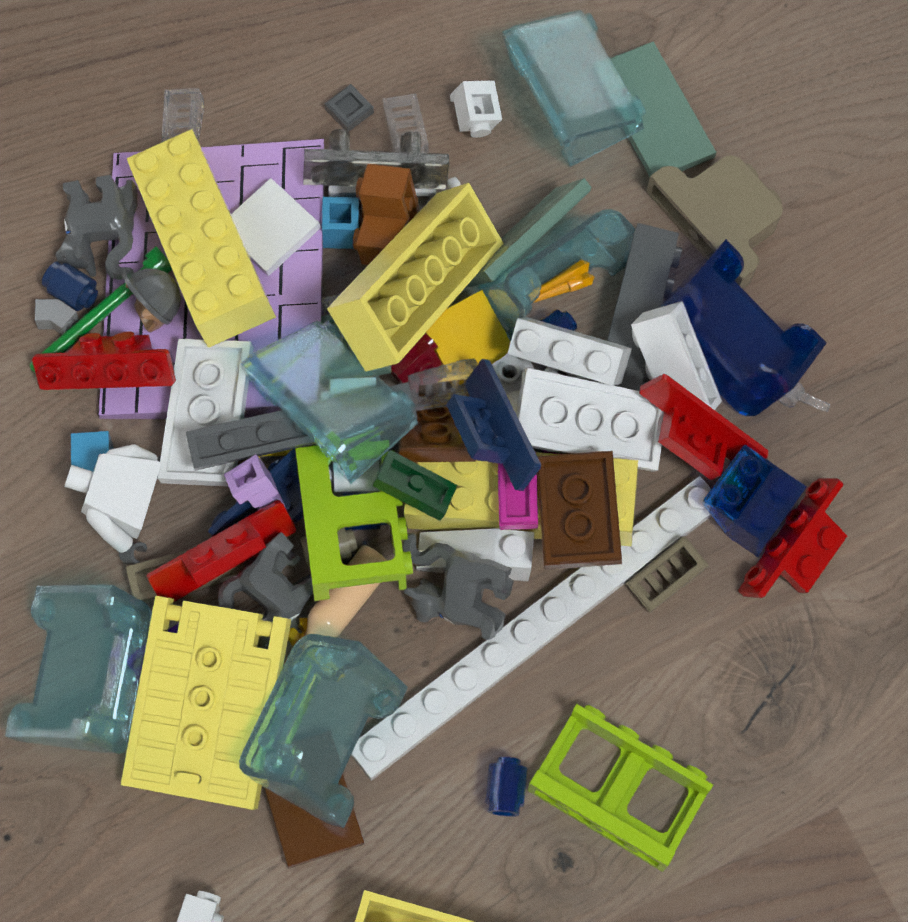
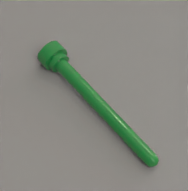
[30,246,172,373]

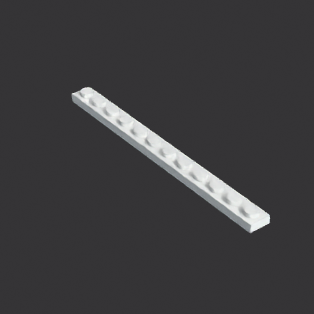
[347,476,714,781]

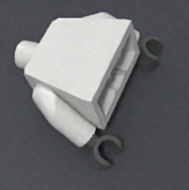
[64,444,162,564]

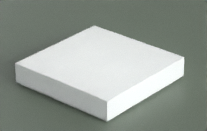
[231,178,321,276]

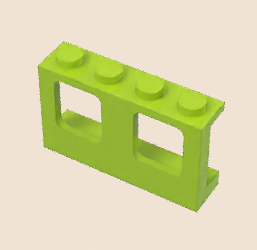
[295,437,413,601]
[527,704,713,872]

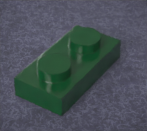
[372,450,457,521]

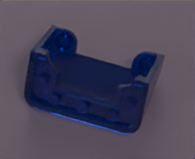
[659,239,827,417]

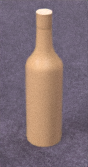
[284,545,387,672]

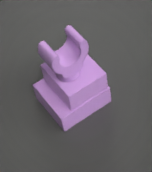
[224,454,285,511]

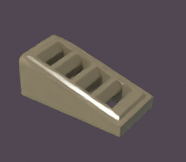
[626,536,709,613]

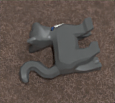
[55,175,138,280]
[218,532,313,649]
[403,533,514,640]

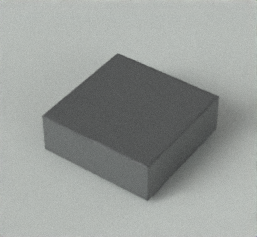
[325,84,374,133]

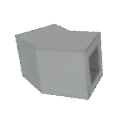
[35,299,79,335]

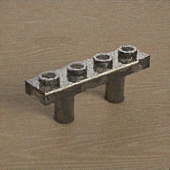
[303,129,450,190]

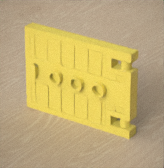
[121,596,291,810]

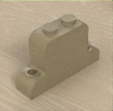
[646,155,783,294]

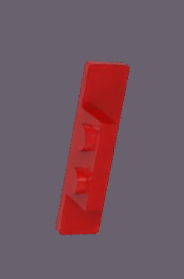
[32,332,176,390]
[639,374,769,480]
[738,478,847,598]
[147,500,296,602]

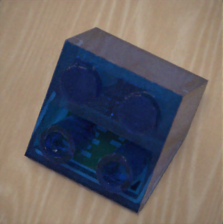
[702,444,807,557]

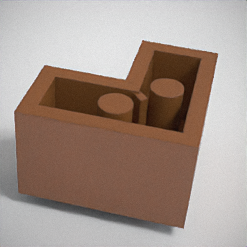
[353,163,420,265]

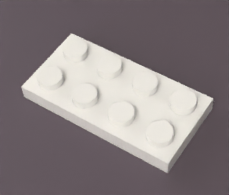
[158,339,254,487]
[516,368,664,472]

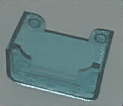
[502,9,646,167]
[478,209,635,341]
[240,320,418,484]
[5,585,152,754]
[239,634,408,828]

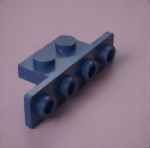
[446,359,541,491]
[208,442,324,537]

